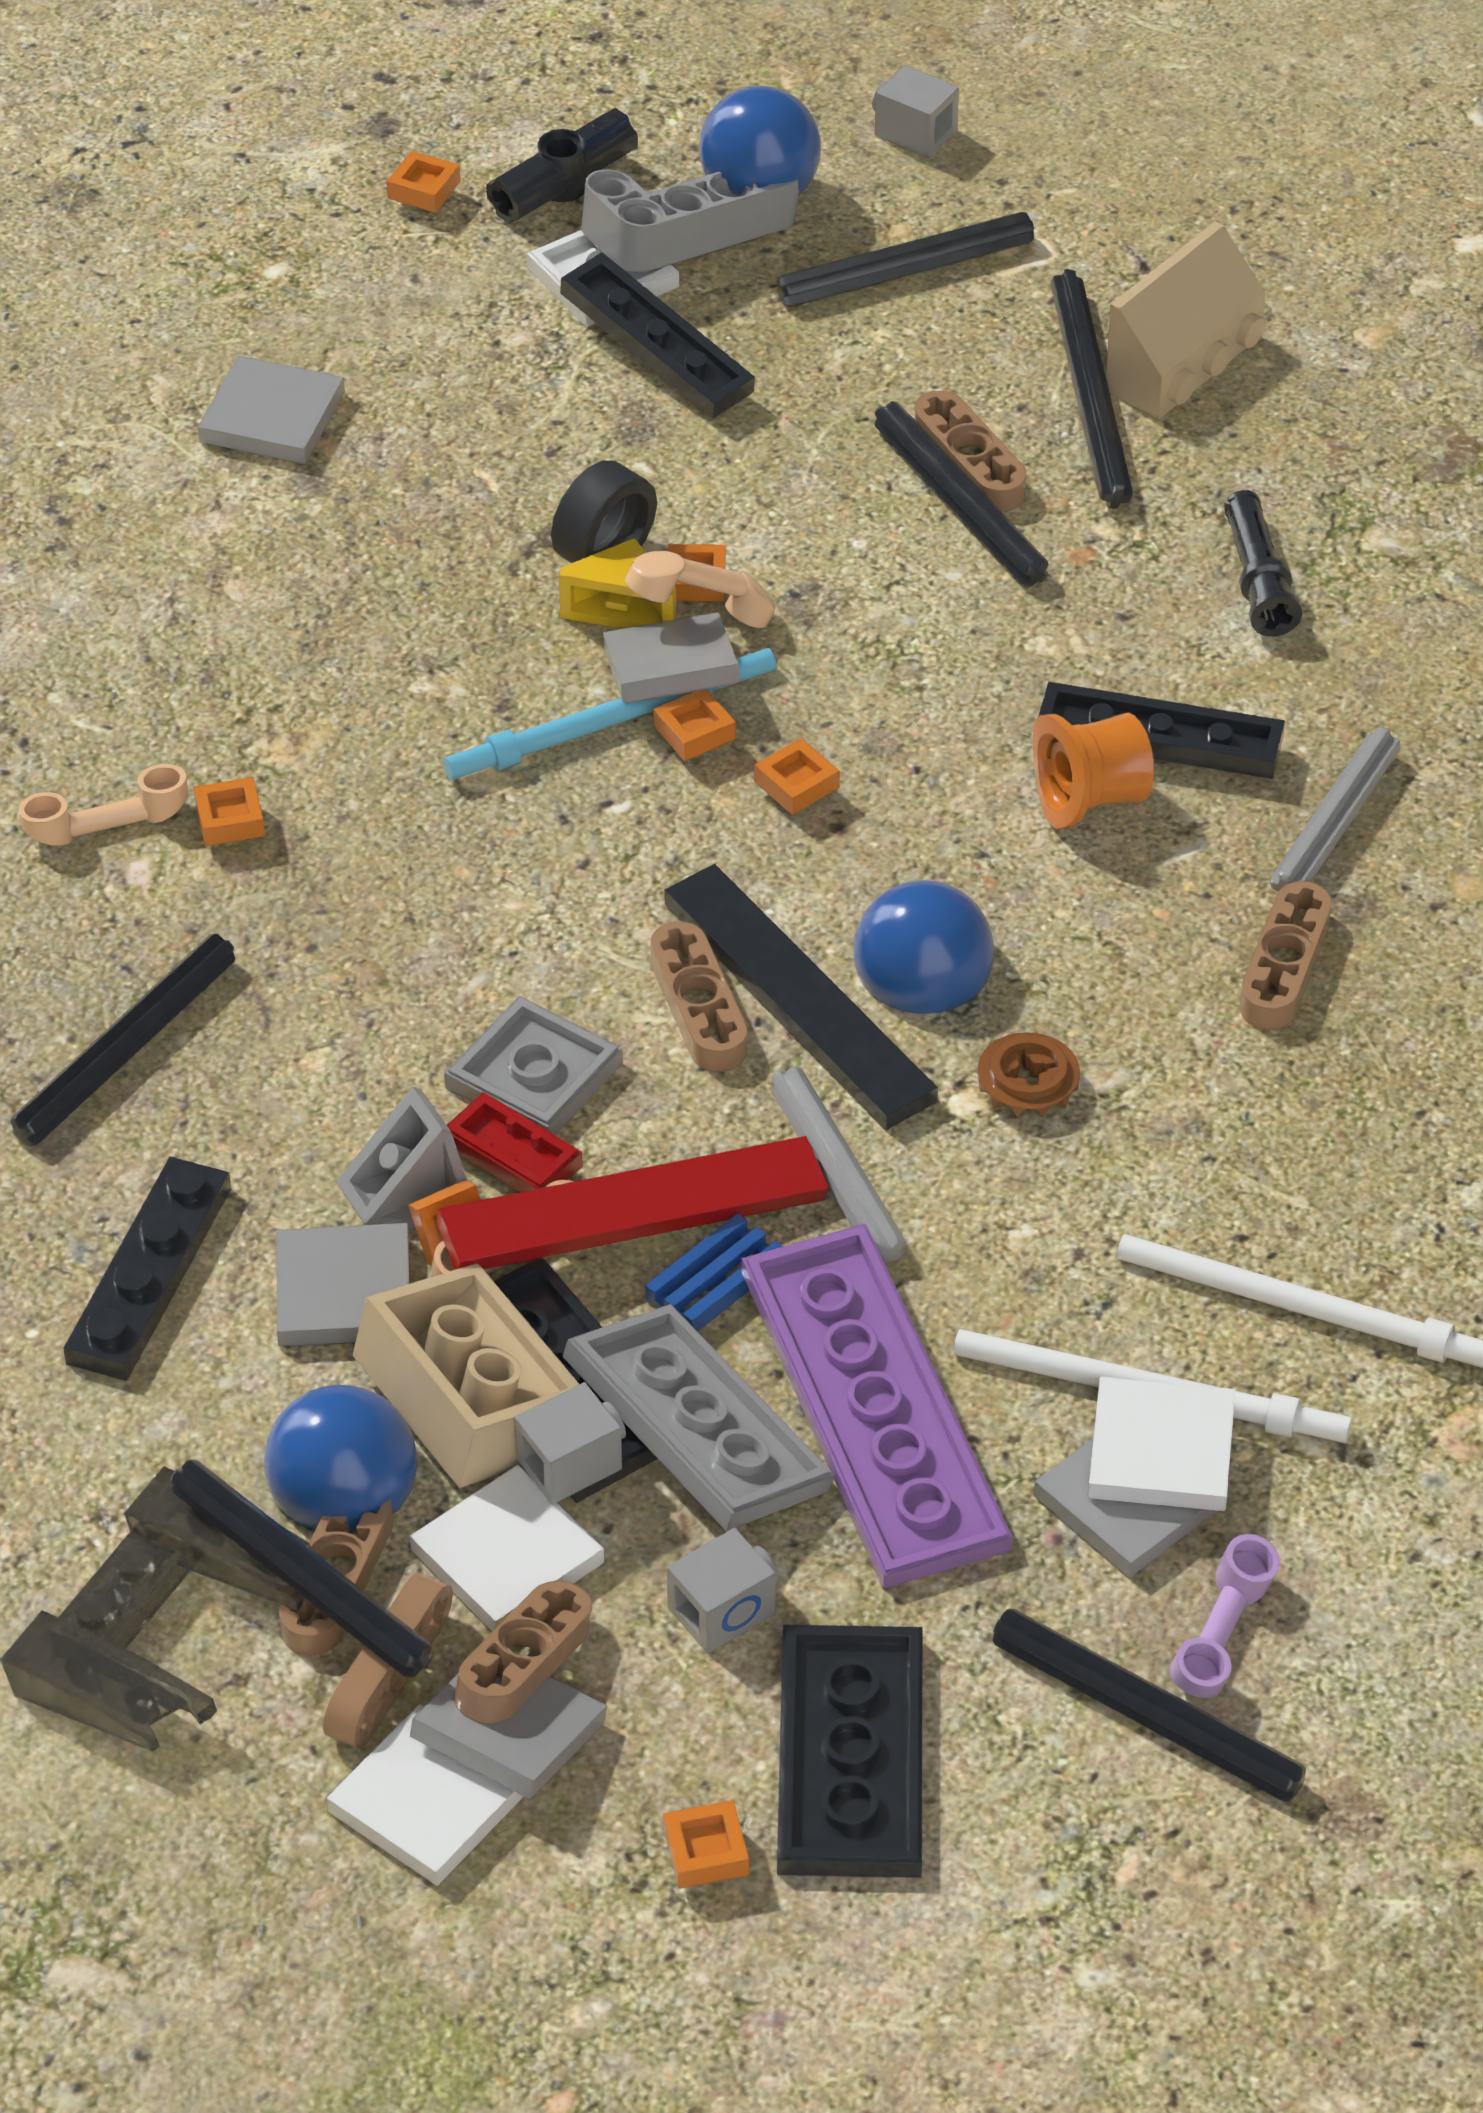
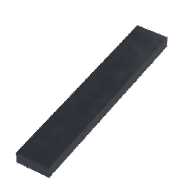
[664,863,938,1130]

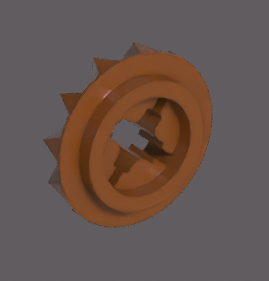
[978,1032,1080,1118]

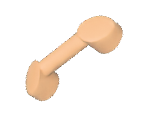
[625,551,776,628]
[19,764,188,846]

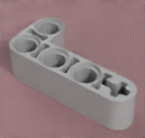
[581,169,799,272]

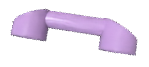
[1169,1534,1280,1698]

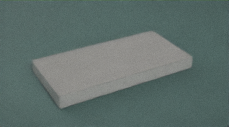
[563,1304,835,1531]

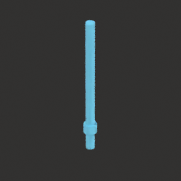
[443,648,777,780]

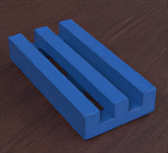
[645,1213,783,1332]

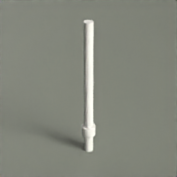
[1117,1234,1483,1368]
[954,1329,1352,1443]

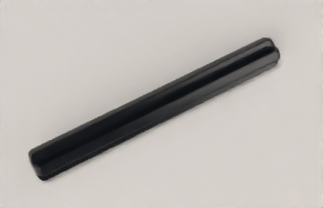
[777,212,1034,307]
[874,401,1049,587]
[10,934,235,1147]
[170,1459,432,1678]
[992,1609,1306,1802]

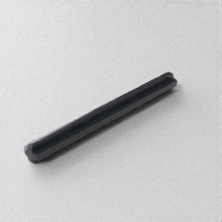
[1051,269,1133,509]

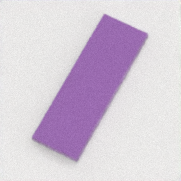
[741,1223,1013,1589]

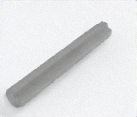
[1270,727,1400,891]
[772,1067,905,1264]

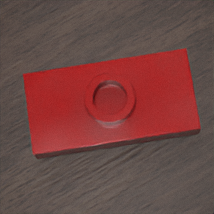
[447,1092,583,1192]

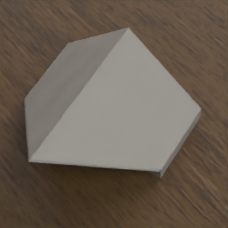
[336,1087,467,1230]

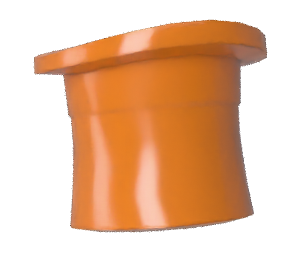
[1033,713,1154,829]

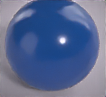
[699,85,821,196]
[853,880,994,1014]
[264,1385,417,1533]

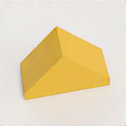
[559,538,676,629]

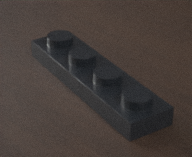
[560,252,755,419]
[1038,681,1285,779]
[63,1156,231,1381]

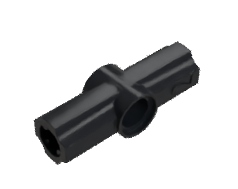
[486,108,638,224]

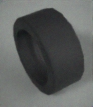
[551,460,658,563]

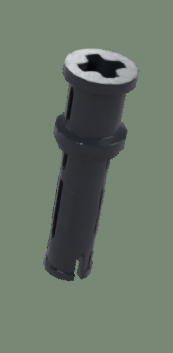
[1224,490,1303,637]

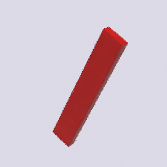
[436,1136,828,1270]

